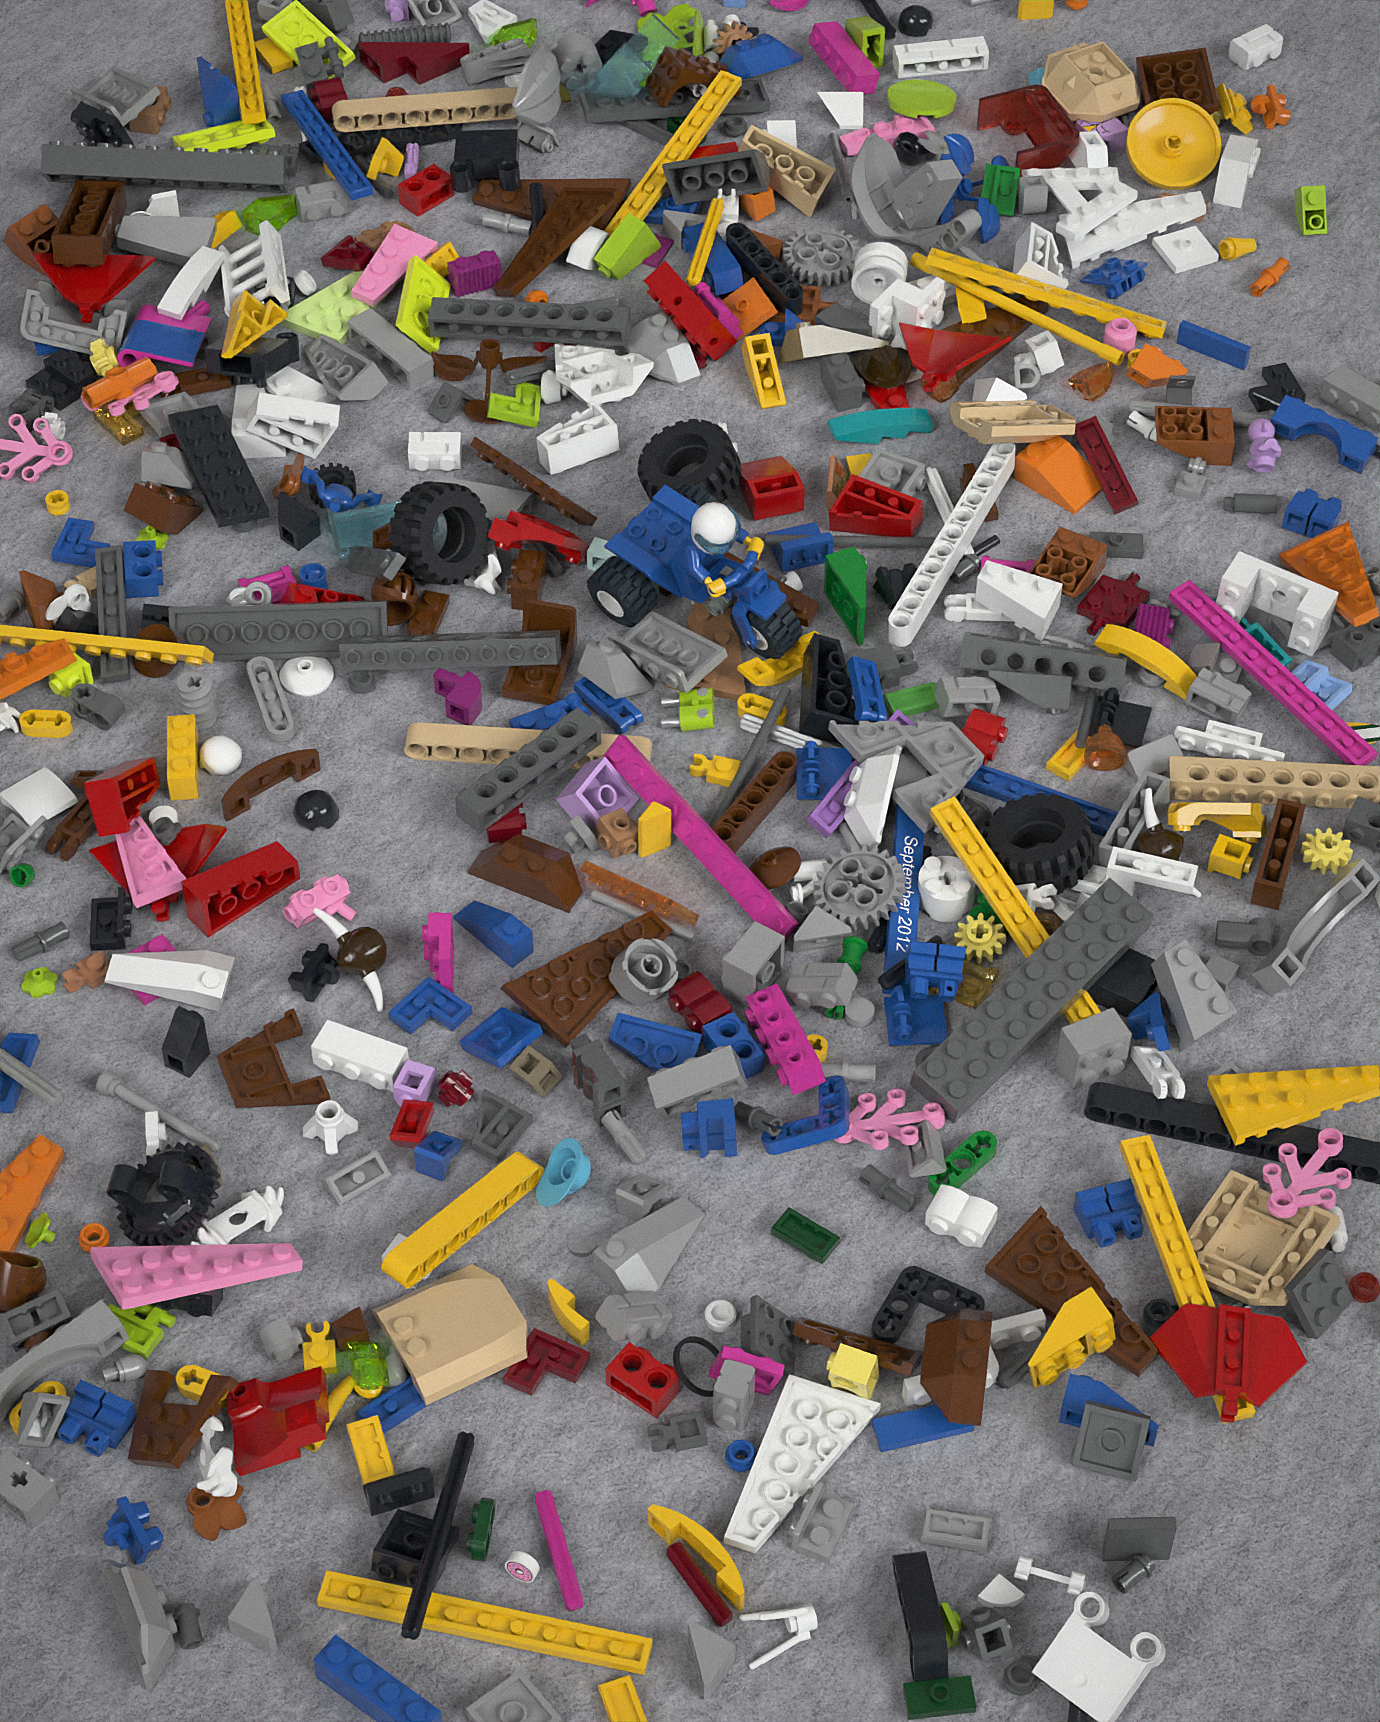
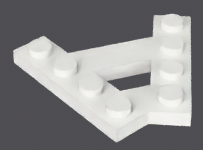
[1021,166,1138,241]

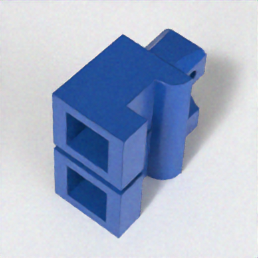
[1282,488,1342,538]
[905,941,966,1002]
[681,1098,737,1158]
[1073,1178,1144,1248]
[57,1379,136,1457]

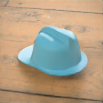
[536,1138,591,1207]

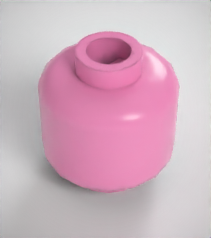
[1103,318,1137,355]

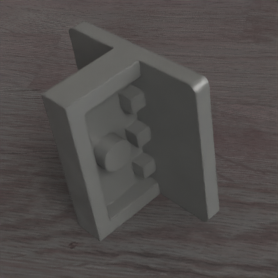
[741,1295,796,1376]

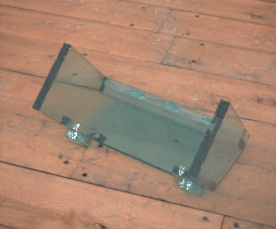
[584,14,680,99]
[322,501,440,560]

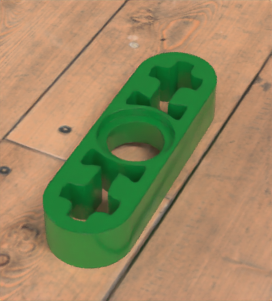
[928,1130,997,1196]

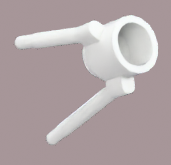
[739,1602,818,1670]

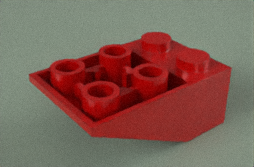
[739,456,805,521]

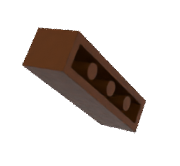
[1250,798,1306,910]

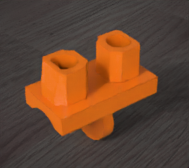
[1251,84,1291,130]

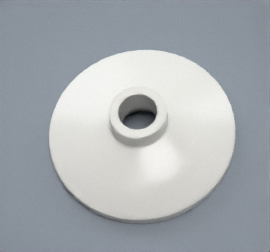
[279,657,334,696]

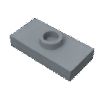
[920,1508,991,1553]

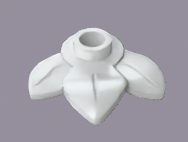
[45,584,91,625]

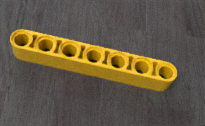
[381,1151,544,1289]

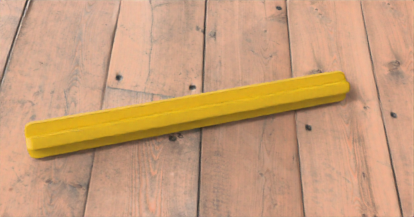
[686,198,725,287]

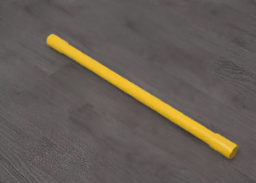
[910,252,1125,366]

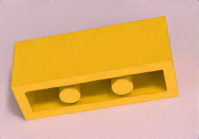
[167,714,199,801]

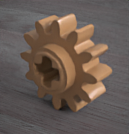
[713,21,753,59]

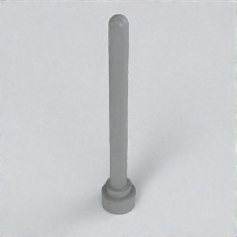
[96,1070,220,1152]

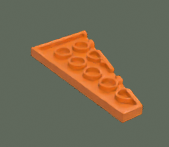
[1279,521,1379,627]
[0,638,77,700]
[0,1134,65,1252]

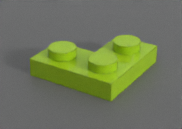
[487,382,541,428]

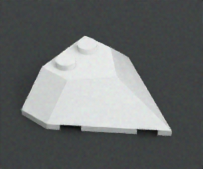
[555,343,654,406]

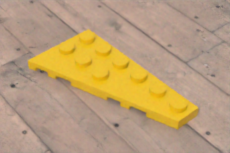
[1207,1065,1380,1146]

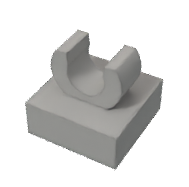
[564,815,601,853]

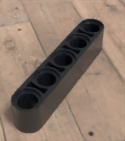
[726,223,804,316]

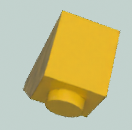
[741,333,786,410]

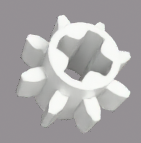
[34,412,65,445]

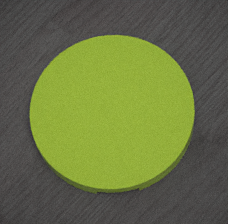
[887,79,957,118]

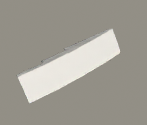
[157,246,226,320]

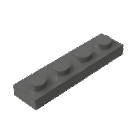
[345,545,406,581]

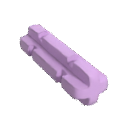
[404,143,419,179]

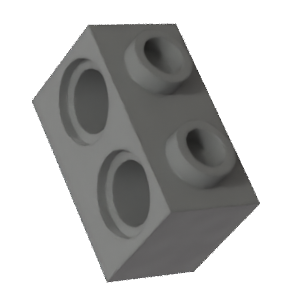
[0,1288,73,1352]

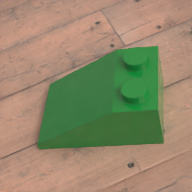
[823,546,868,646]

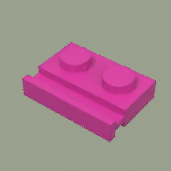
[708,1346,785,1396]

